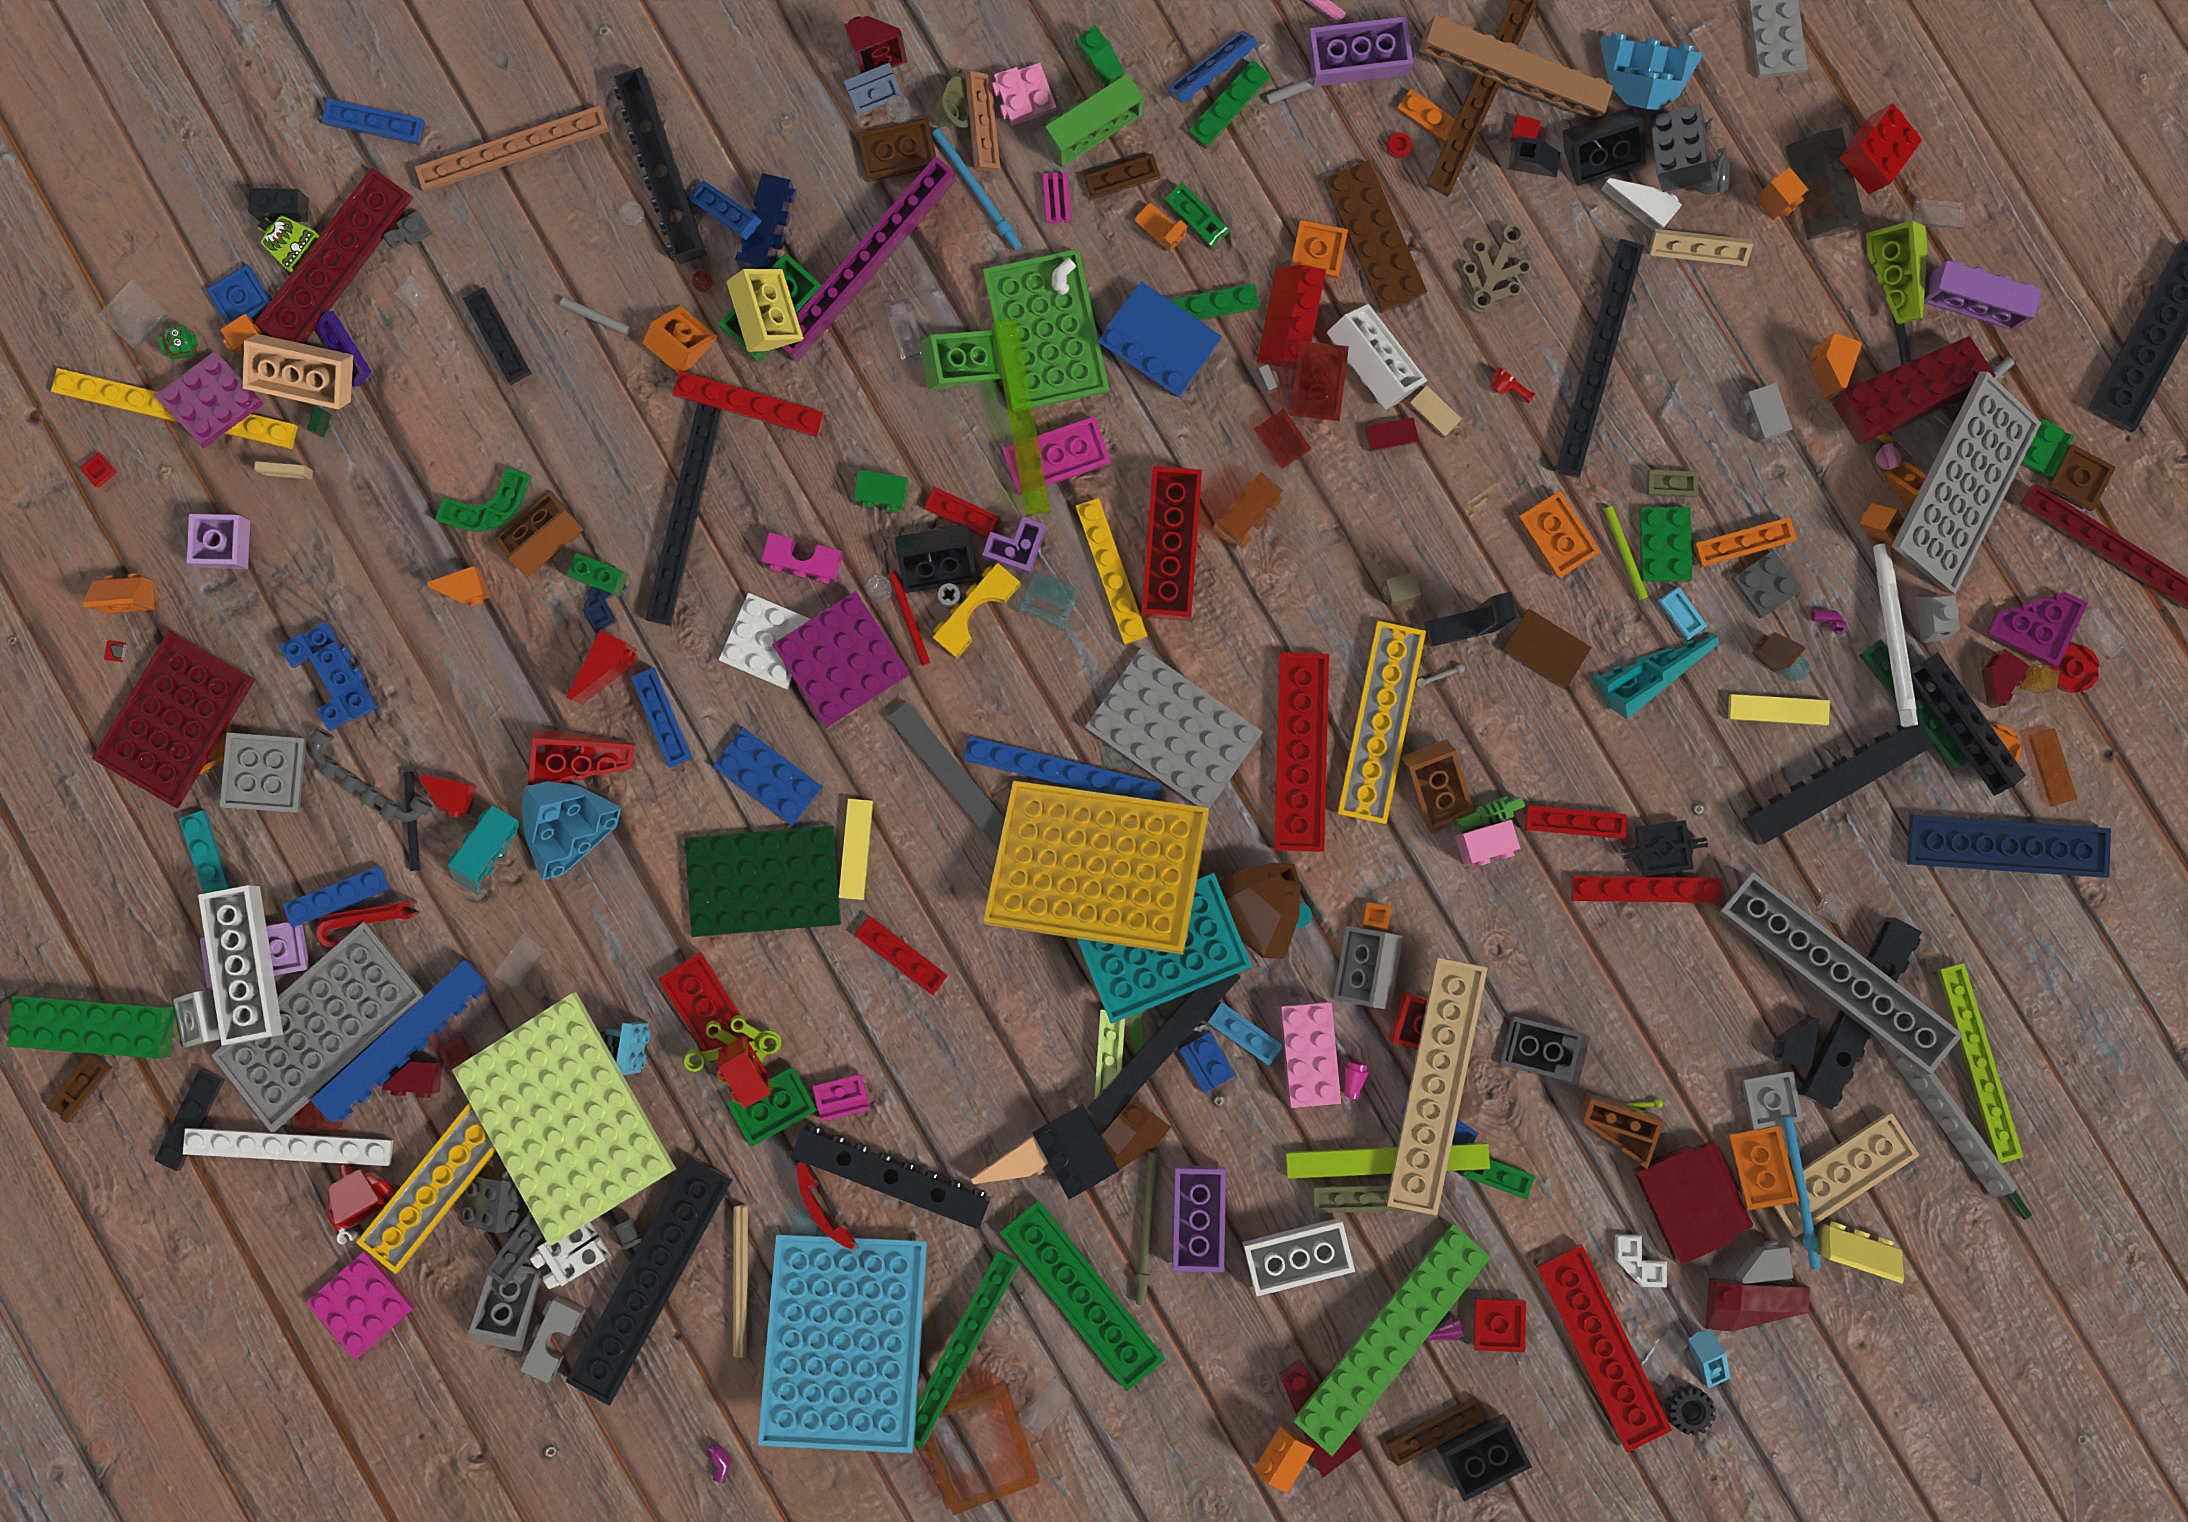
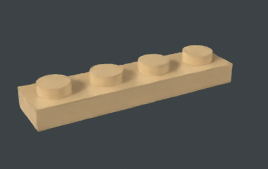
[1649,229,1753,266]

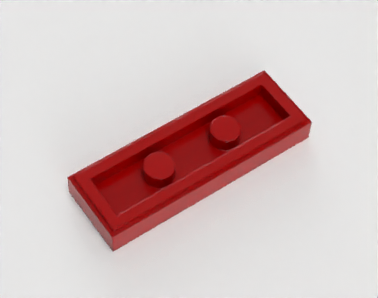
[923,486,1000,539]

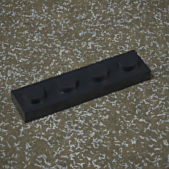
[463,287,533,385]
[154,1068,225,1171]

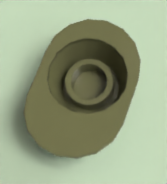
[935,77,970,128]

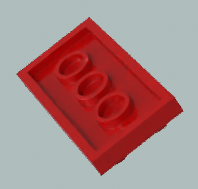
[658,952,751,1064]

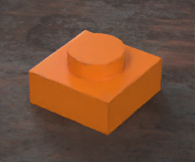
[1362,902,1392,933]

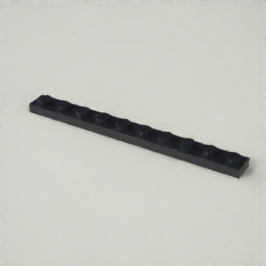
[1554,239,1644,479]
[645,403,723,627]

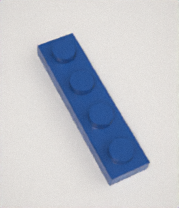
[1167,30,1258,103]
[322,98,425,145]
[688,180,761,240]
[631,667,693,768]
[282,866,390,928]

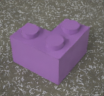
[982,517,1046,576]

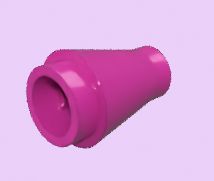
[1344,1060,1369,1099]

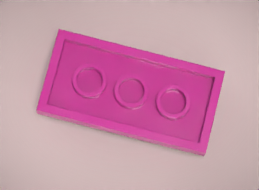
[1002,416,1111,496]

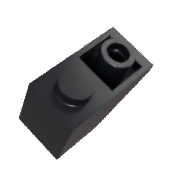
[1508,136,1561,177]

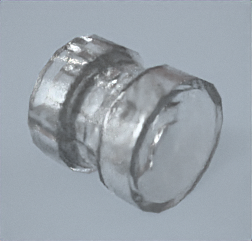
[885,94,912,125]
[866,575,892,602]

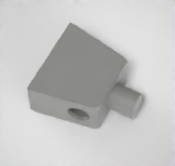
[1915,594,1960,643]

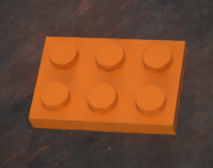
[1518,490,1601,579]
[1728,1126,1799,1211]

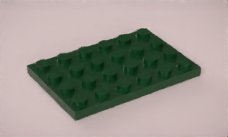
[684,826,842,937]

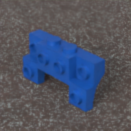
[279,622,379,732]

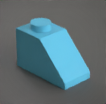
[1688,1328,1731,1389]

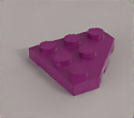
[1986,592,2088,669]

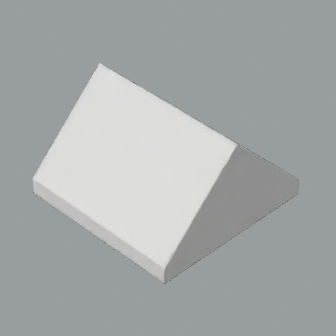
[173,990,220,1048]

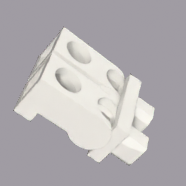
[530,1222,612,1289]

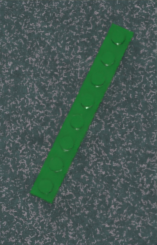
[914,1251,1021,1449]

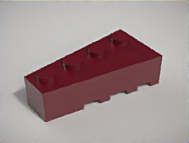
[1279,1358,1363,1479]

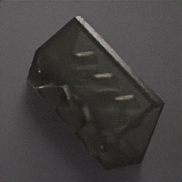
[1785,127,1865,240]

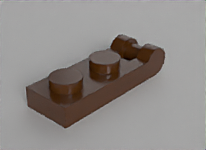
[46,1053,113,1123]

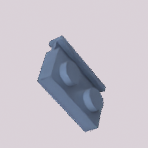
[844,62,902,115]

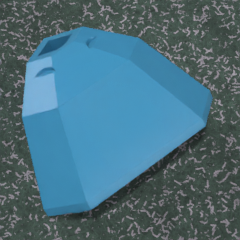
[1600,32,1703,110]
[521,781,621,880]

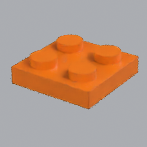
[1291,220,1348,279]

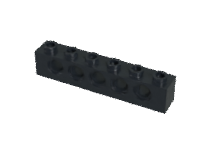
[1910,652,2026,796]

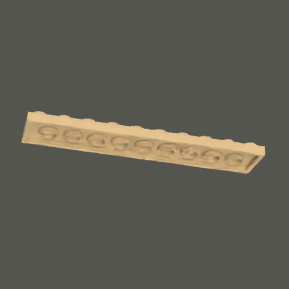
[1386,957,1488,1215]

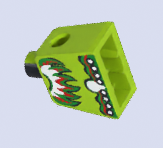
[258,215,319,273]

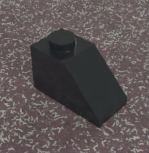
[1772,1017,1820,1068]

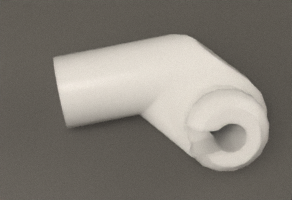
[1052,258,1076,295]

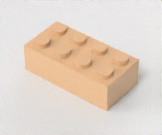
[243,334,353,409]

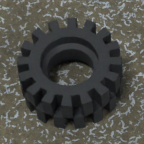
[1665,1385,1716,1436]

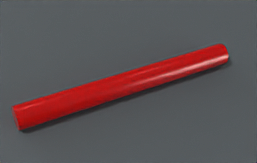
[888,571,931,666]

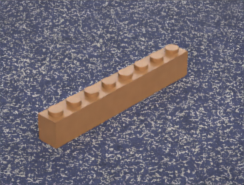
[1419,15,1613,120]

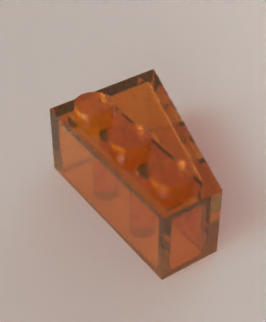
[1212,472,1283,551]

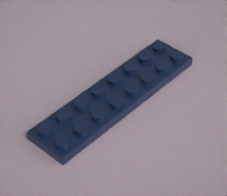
[1907,815,2111,878]

